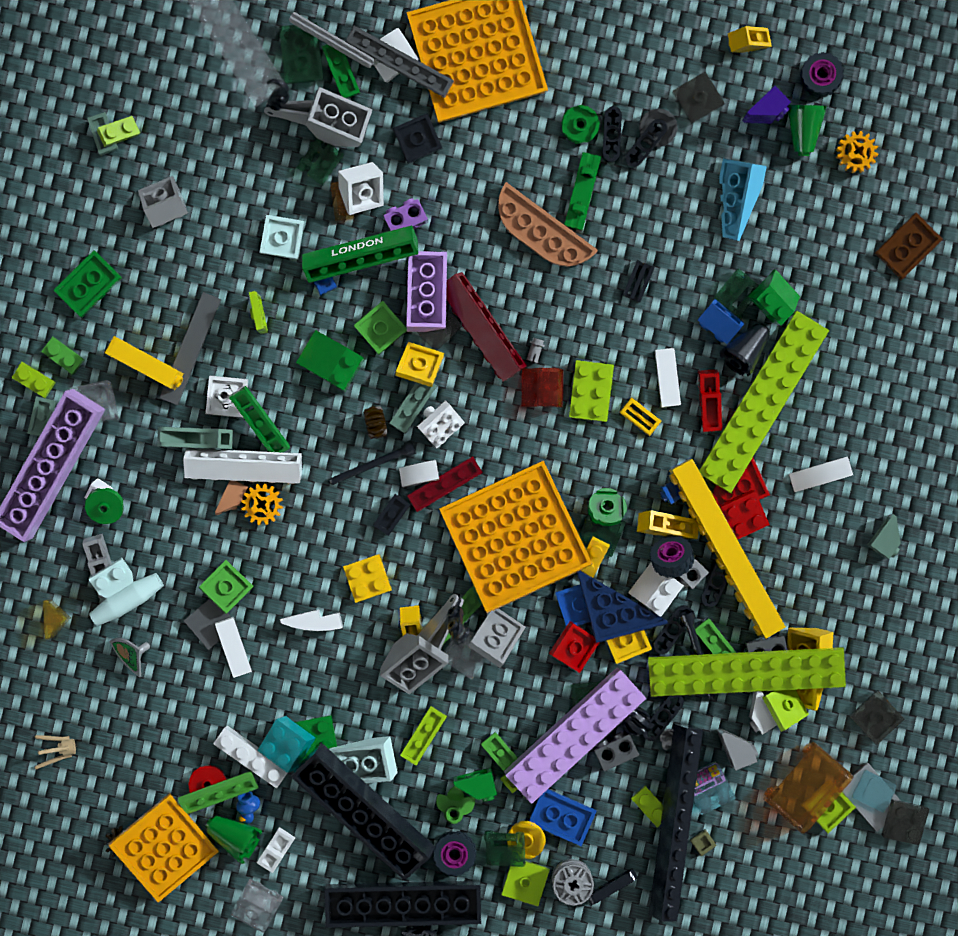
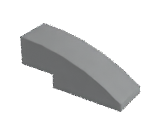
[82,534,112,598]

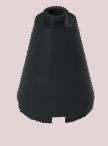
[720,324,770,377]

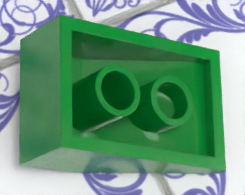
[296,330,365,392]

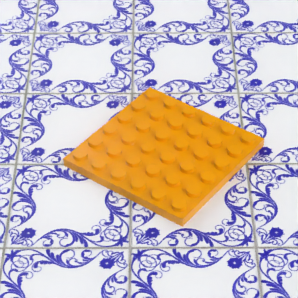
[407,0,548,123]
[439,461,593,614]

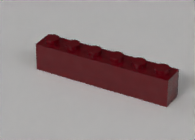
[446,272,526,382]

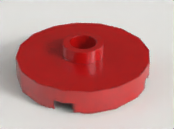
[188,765,227,793]

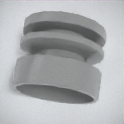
[552,859,594,906]

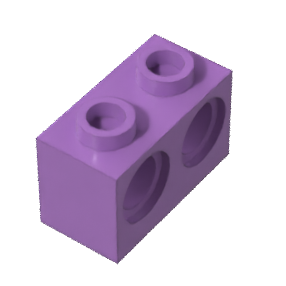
[383,198,428,231]

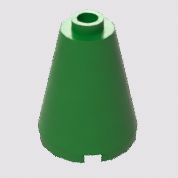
[788,105,826,156]
[206,816,262,864]

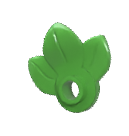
[436,786,475,824]

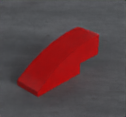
[698,369,722,432]

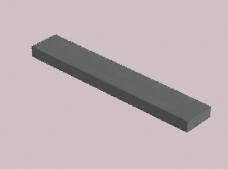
[345,26,454,98]
[160,292,221,405]

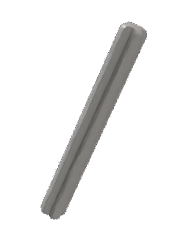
[289,12,374,68]

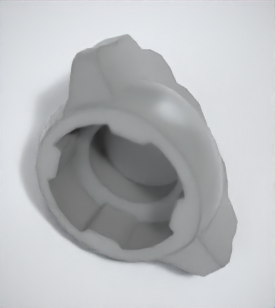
[660,729,673,750]

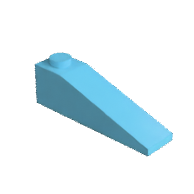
[719,158,767,241]

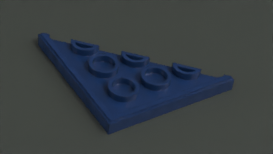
[577,571,668,643]

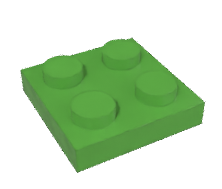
[354,301,407,355]
[199,560,254,614]

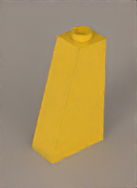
[105,336,184,390]

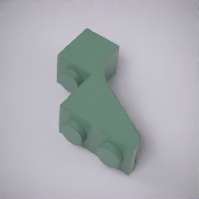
[157,427,233,449]

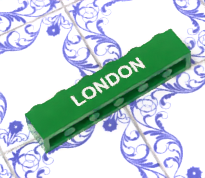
[302,225,419,283]

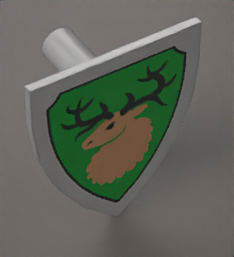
[109,638,150,677]

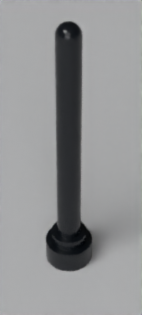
[329,440,417,485]
[679,610,715,700]

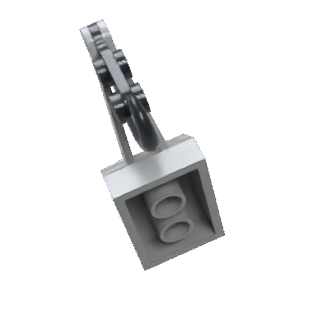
[264,79,372,147]
[380,594,470,694]

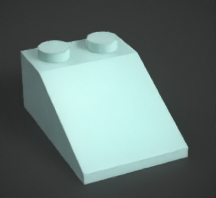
[329,736,397,783]

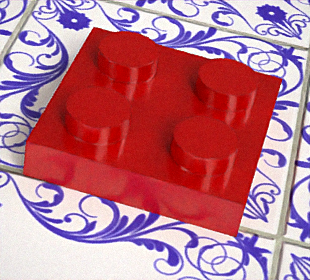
[719,490,769,540]
[549,621,600,673]

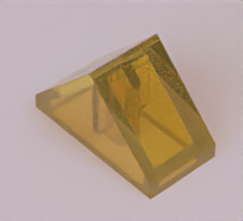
[43,600,71,639]

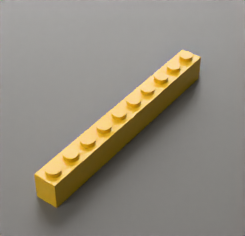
[669,459,786,639]

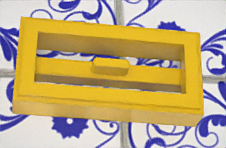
[619,397,661,436]

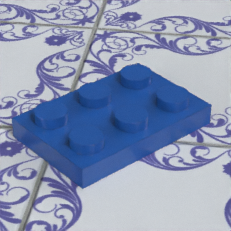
[529,789,597,846]

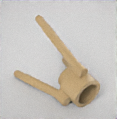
[34,735,76,769]

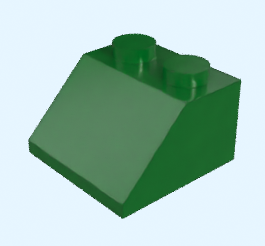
[748,269,800,326]
[453,767,497,802]

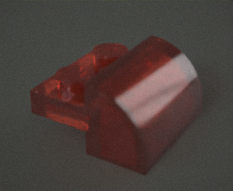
[521,368,563,408]

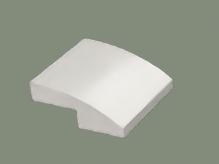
[373,28,419,82]

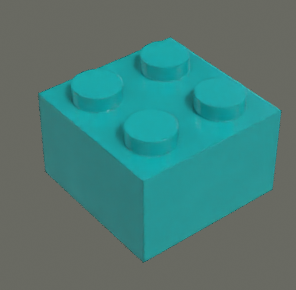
[257,716,316,773]

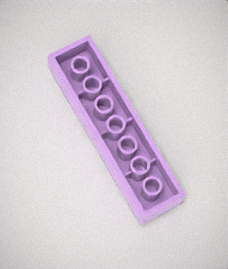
[0,389,106,542]
[504,667,646,804]

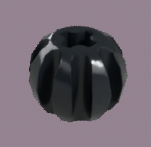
[621,707,650,736]

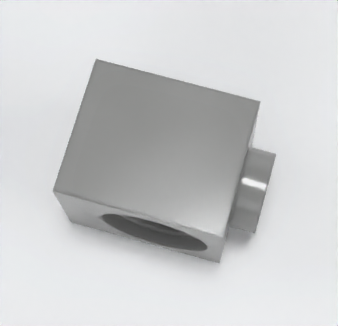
[678,559,709,589]

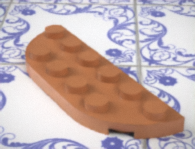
[498,182,598,267]

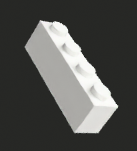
[213,726,287,788]

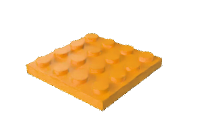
[108,793,219,902]

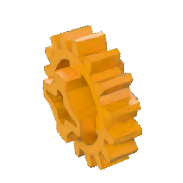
[836,131,878,173]
[241,484,283,525]

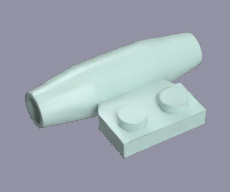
[88,558,164,626]

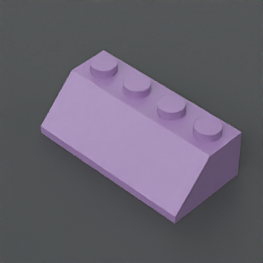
[407,251,447,332]

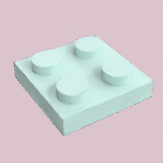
[260,215,305,260]

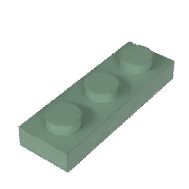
[390,382,437,434]

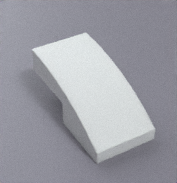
[399,460,439,488]
[257,827,296,873]

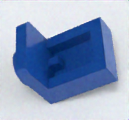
[660,482,681,504]

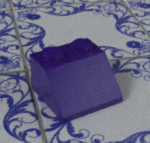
[742,86,791,124]

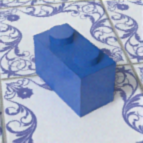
[698,299,744,344]

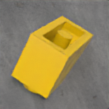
[727,26,772,53]
[400,605,423,636]

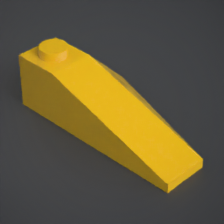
[787,628,833,711]

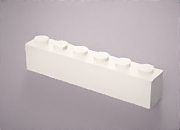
[183,448,302,484]

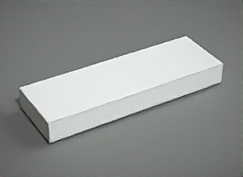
[655,348,681,407]
[215,617,252,678]

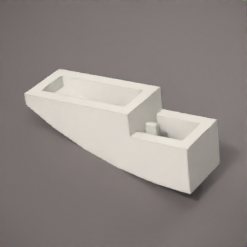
[789,457,853,492]
[280,610,343,631]

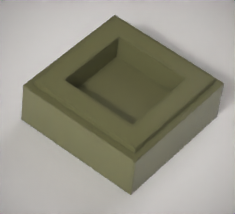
[690,829,717,856]

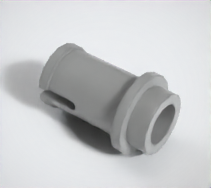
[526,338,545,363]

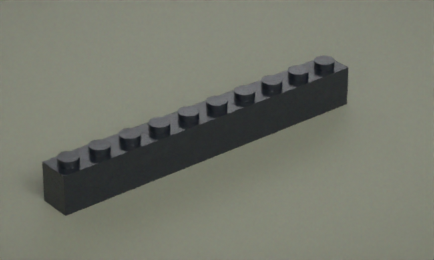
[648,724,703,922]

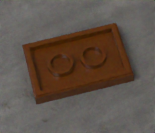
[875,212,943,280]

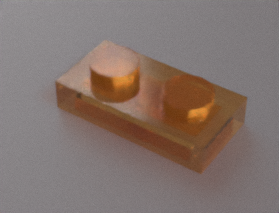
[330,182,355,222]

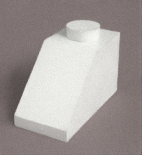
[749,691,777,734]

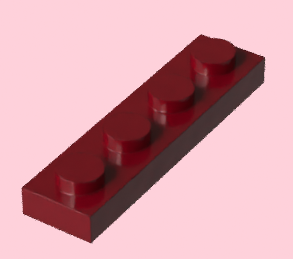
[408,456,483,512]

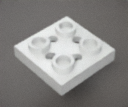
[205,376,248,418]
[417,401,465,448]

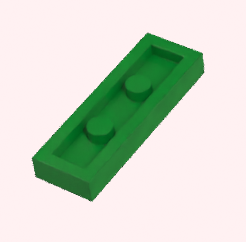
[322,44,361,99]

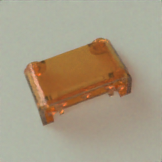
[763,741,854,834]

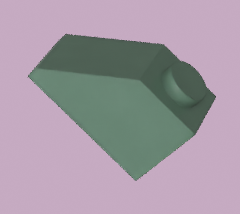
[867,514,901,559]

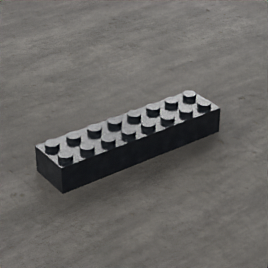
[290,742,435,881]
[325,880,481,928]

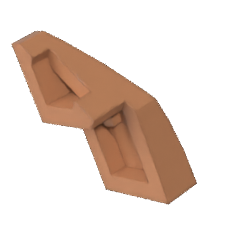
[215,481,248,515]

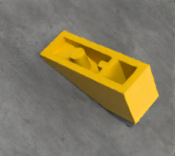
[637,510,699,539]

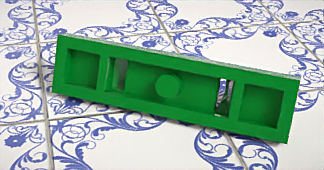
[564,152,601,231]
[229,386,290,453]

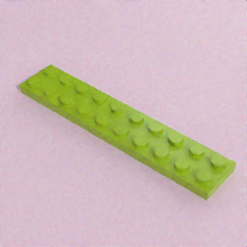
[699,311,829,493]
[648,647,846,697]

